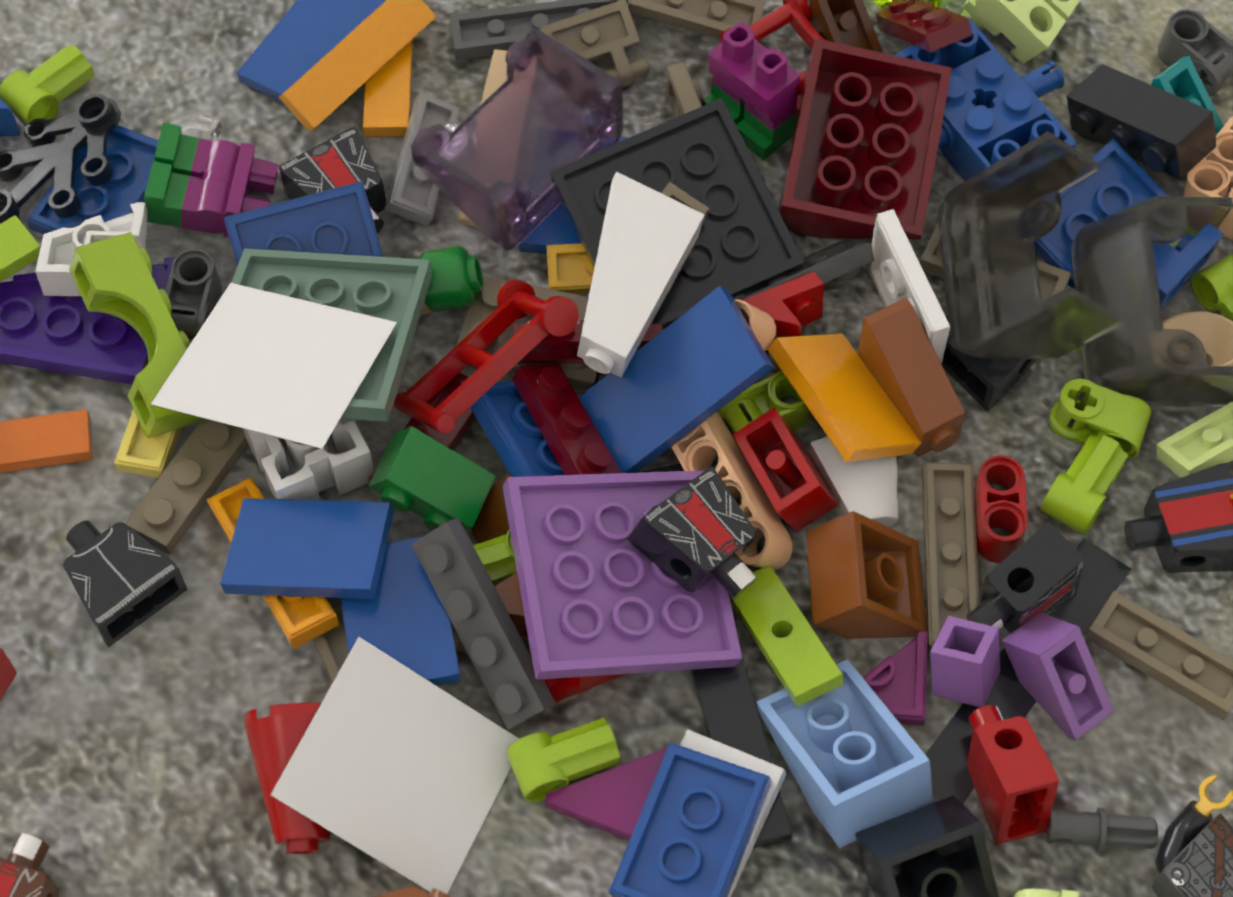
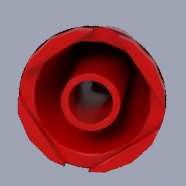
[244,703,331,854]

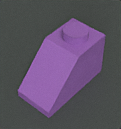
[1001,612,1114,741]

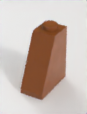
[858,298,965,457]

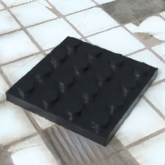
[550,98,804,330]

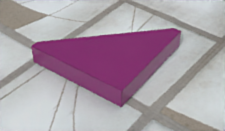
[862,631,928,726]
[545,748,667,841]

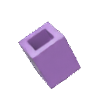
[930,616,1000,707]

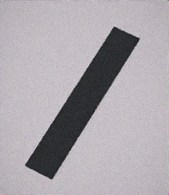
[925,538,1131,804]

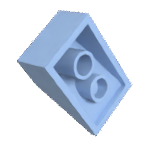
[756,659,933,848]

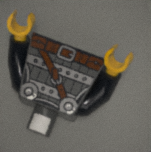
[1152,775,1233,897]

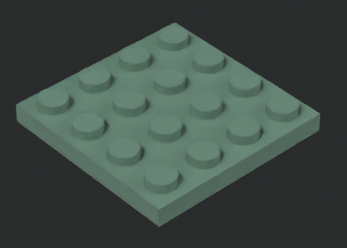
[231,248,432,422]

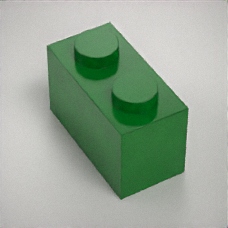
[368,426,496,531]

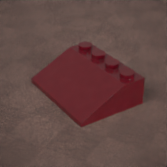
[778,38,952,239]

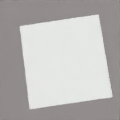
[151,283,397,449]
[271,637,519,894]

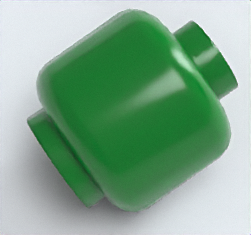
[419,246,484,312]

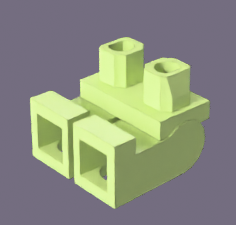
[961,0,1080,64]

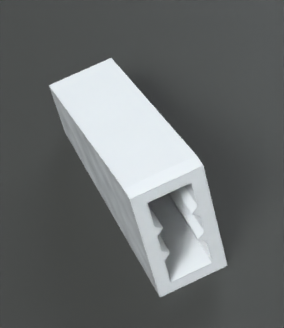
[577,172,705,378]

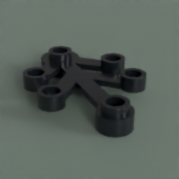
[0,94,121,224]

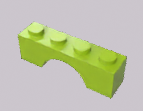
[69,232,202,439]

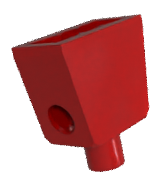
[967,705,1059,845]

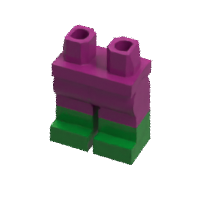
[702,22,801,161]
[144,122,279,237]

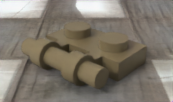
[539,0,650,102]

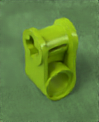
[718,371,811,453]
[1048,378,1152,460]

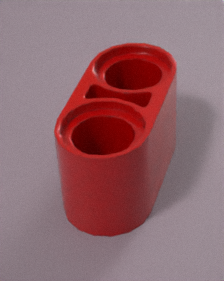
[974,455,1028,563]

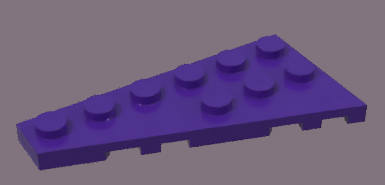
[0,257,175,384]

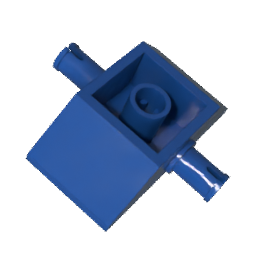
[894,17,1077,188]

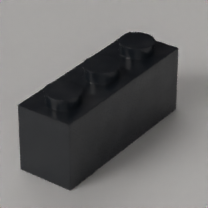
[1066,64,1216,180]

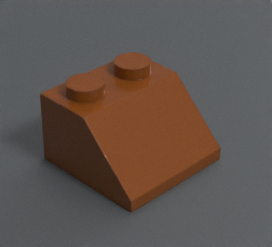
[806,511,927,639]

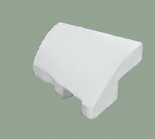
[35,202,147,296]
[809,436,898,527]

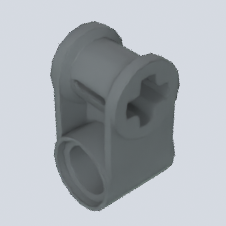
[1157,9,1233,97]
[165,249,222,338]

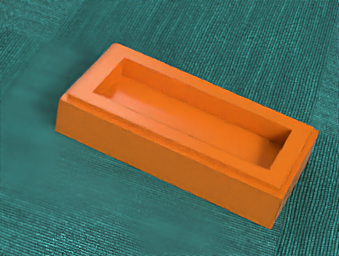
[0,409,93,473]

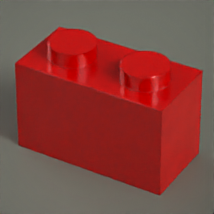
[732,407,839,532]

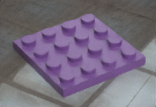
[502,471,742,680]

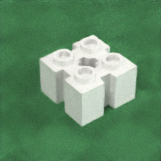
[244,418,374,500]

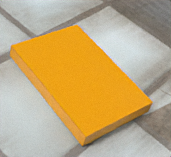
[768,333,922,462]

